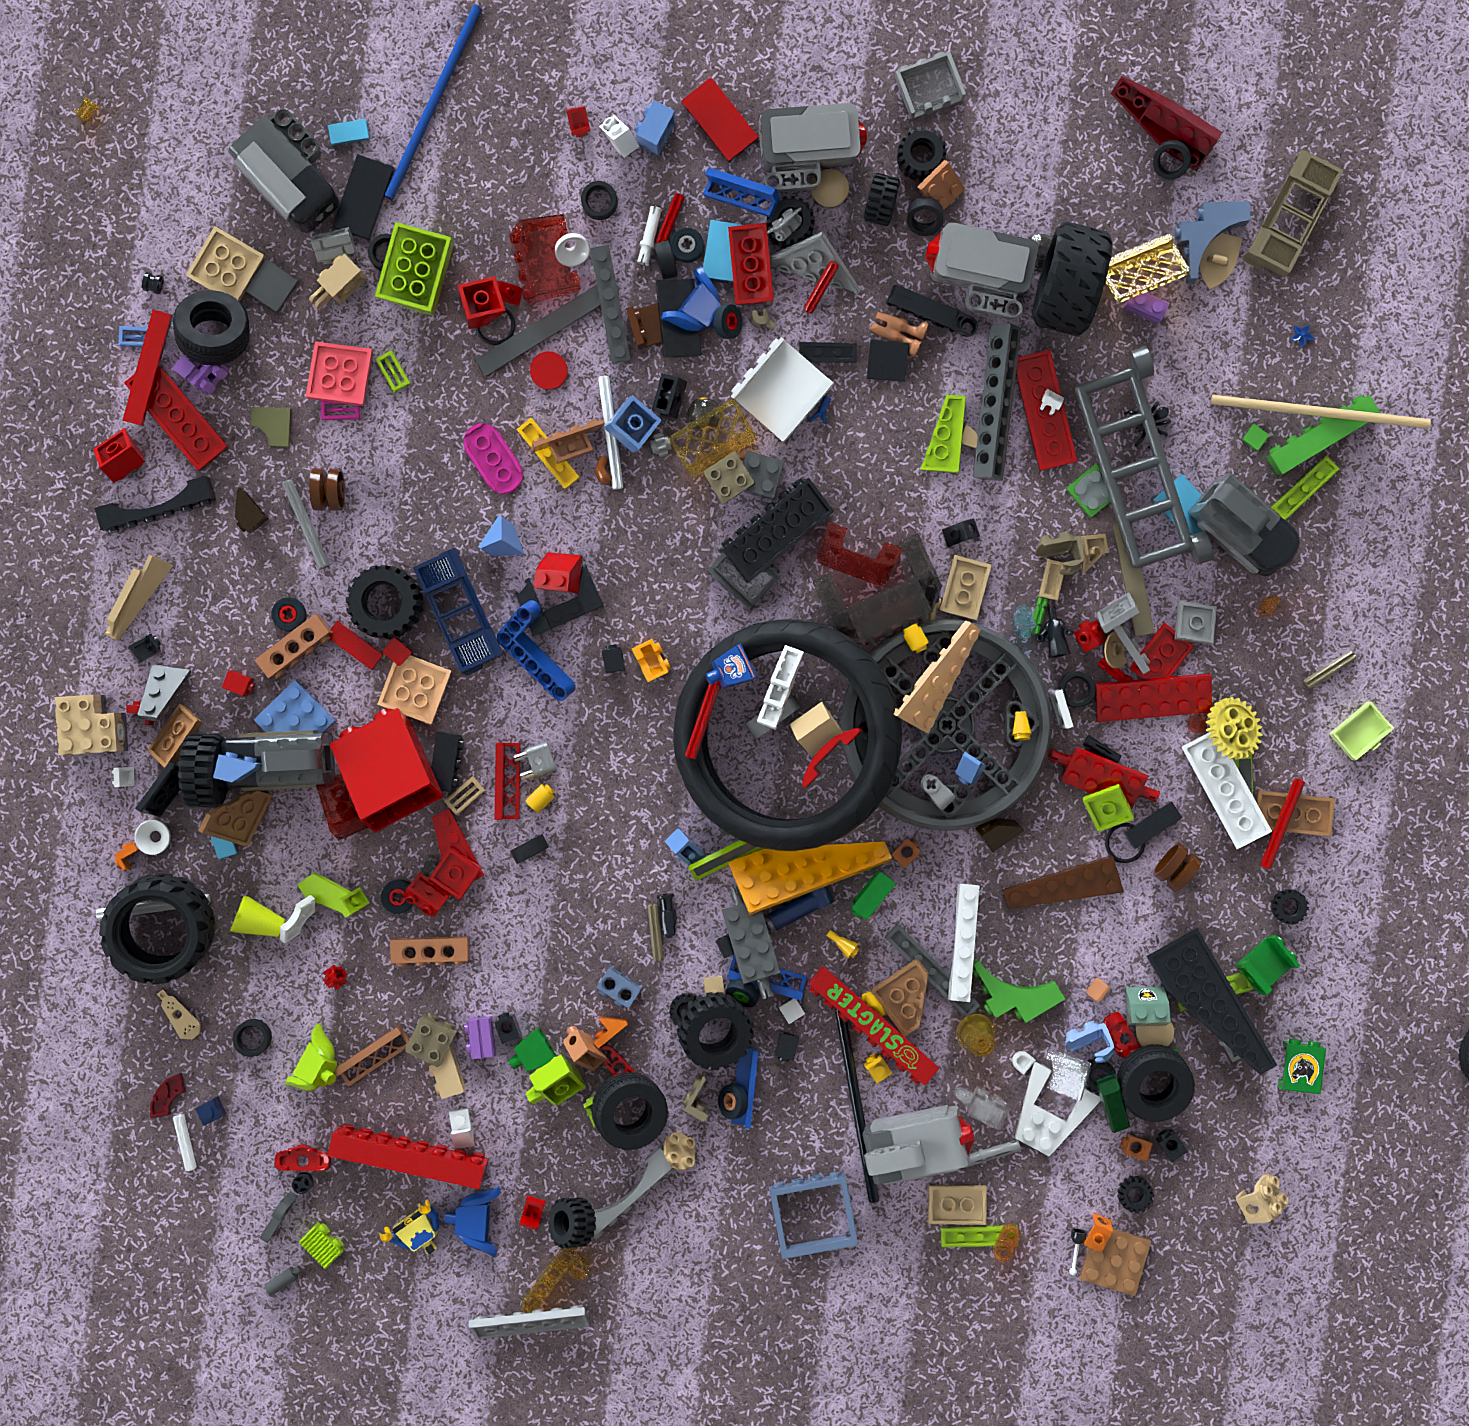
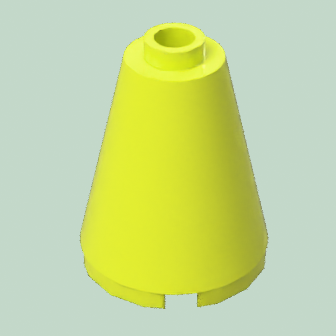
[231,895,285,937]

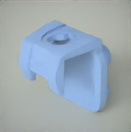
[1065,1021,1114,1063]

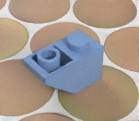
[213,752,262,782]

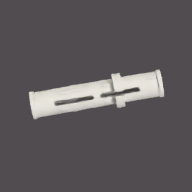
[637,206,662,266]

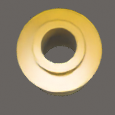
[903,623,929,653]

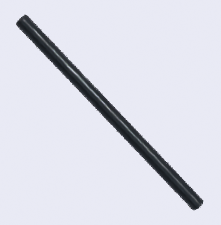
[834,1008,879,1203]

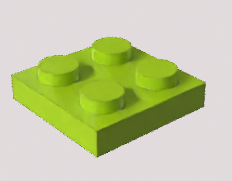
[1083,784,1134,832]

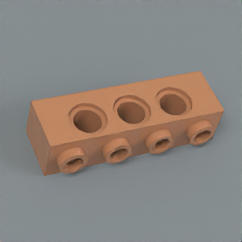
[255,614,333,679]
[390,936,470,967]

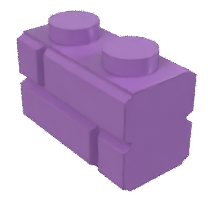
[1123,287,1170,324]
[464,1016,496,1059]

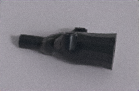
[1036,606,1074,658]

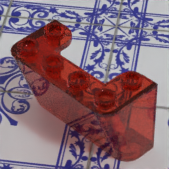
[509,214,581,303]
[817,522,903,586]

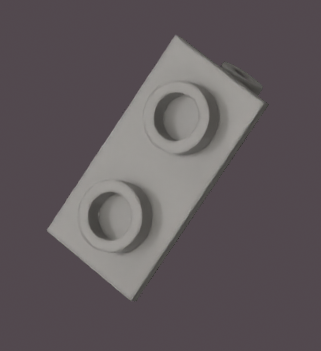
[767,207,802,241]

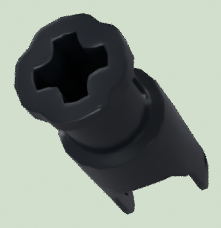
[657,893,677,938]

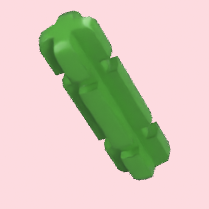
[1029,597,1048,635]

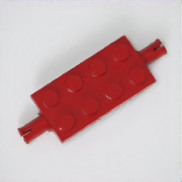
[1048,747,1160,810]

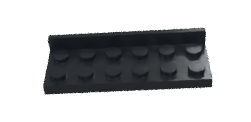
[718,478,834,583]

